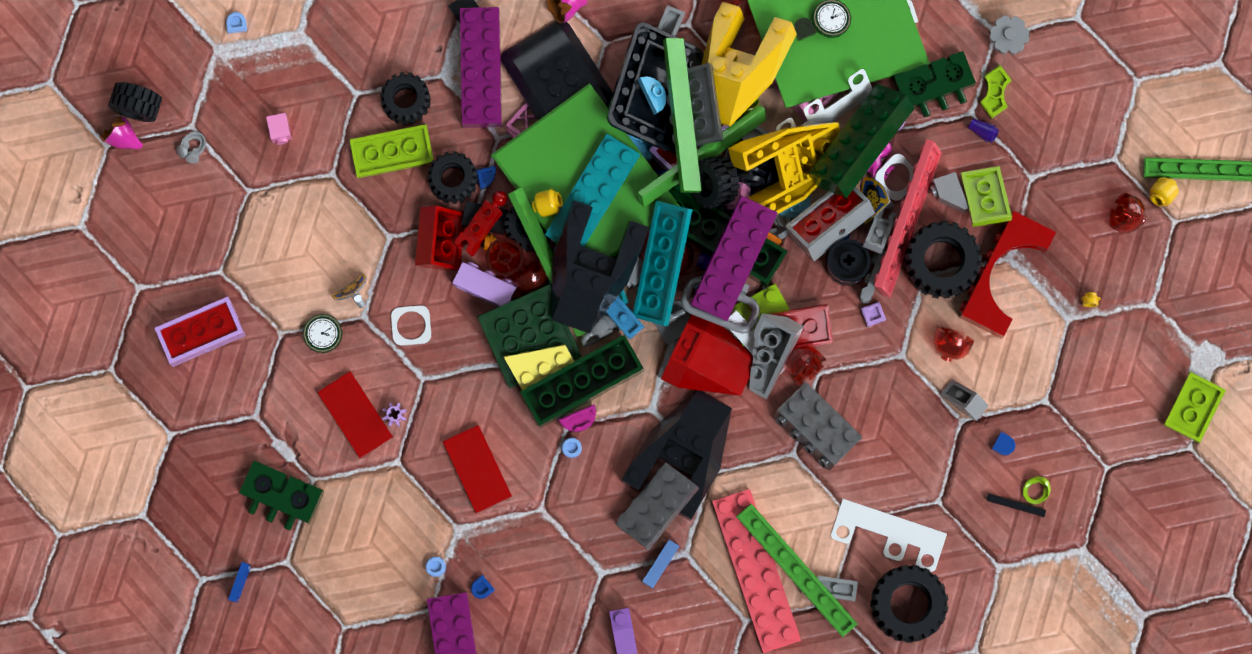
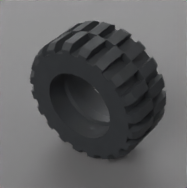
[904,221,982,299]
[870,565,949,643]

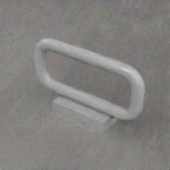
[681,277,760,334]

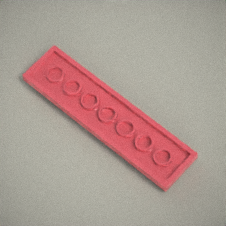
[874,139,942,298]
[712,489,801,654]

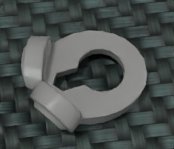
[176,132,206,164]
[769,214,791,240]

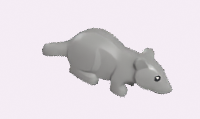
[581,308,634,347]

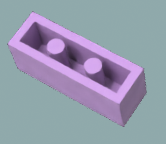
[452,262,517,307]

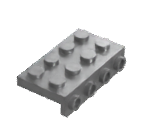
[664,63,723,147]
[773,382,862,470]
[615,463,699,550]

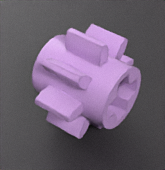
[383,403,407,427]

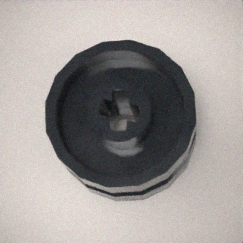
[826,239,871,286]

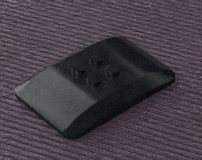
[501,21,613,121]
[607,22,704,152]

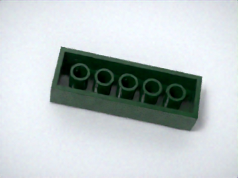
[809,83,915,199]
[520,334,644,429]

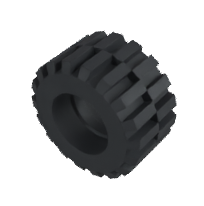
[380,72,431,125]
[108,82,162,122]
[427,151,478,204]
[692,155,740,209]

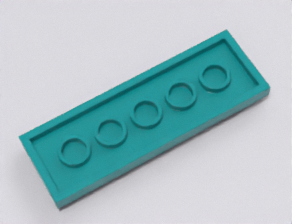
[545,134,641,247]
[633,201,693,326]

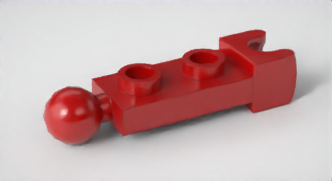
[454,191,508,257]

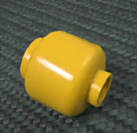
[1149,177,1179,207]
[532,189,563,217]

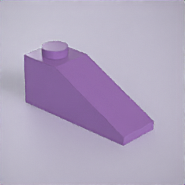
[609,608,637,654]

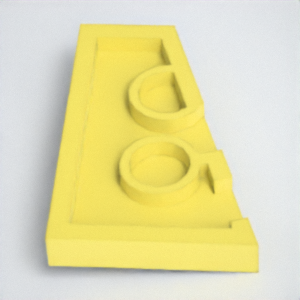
[503,344,575,390]

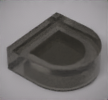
[794,18,817,41]

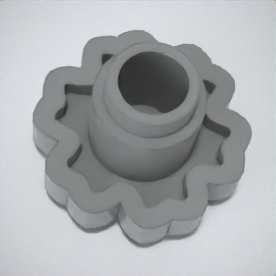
[989,15,1029,55]

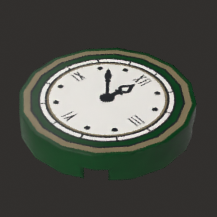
[812,0,851,38]
[303,314,343,354]

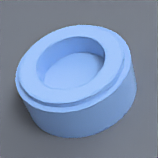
[562,438,582,458]
[426,557,446,577]

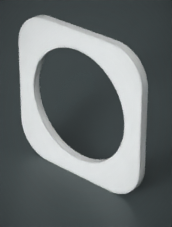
[875,154,914,201]
[391,306,431,346]

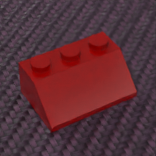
[415,206,464,271]

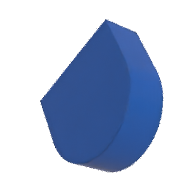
[991,432,1015,456]
[471,575,495,599]

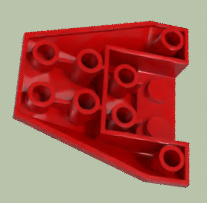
[661,315,753,396]

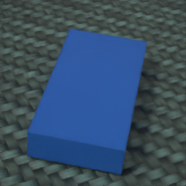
[228,562,251,603]

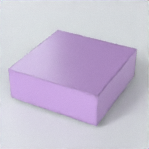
[861,302,886,327]

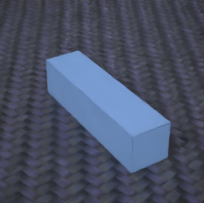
[642,540,679,589]

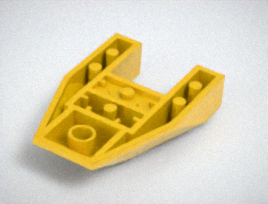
[702,2,797,127]
[728,122,840,214]

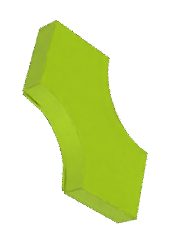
[980,65,1012,119]

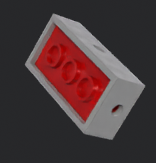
[785,187,875,261]

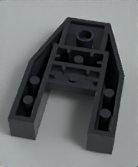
[551,200,649,333]
[622,390,732,522]

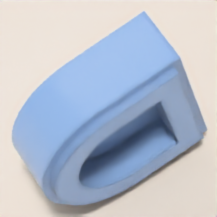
[226,12,247,34]

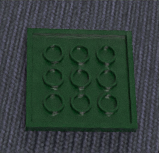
[477,284,582,389]

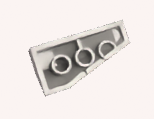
[749,313,804,399]

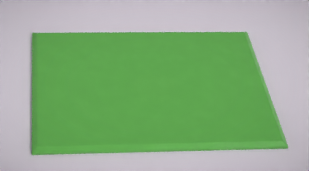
[747,0,930,108]
[491,83,680,257]

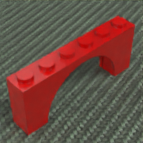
[959,211,1056,339]

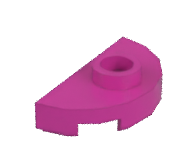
[558,404,596,432]

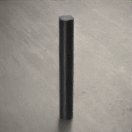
[986,493,1046,517]

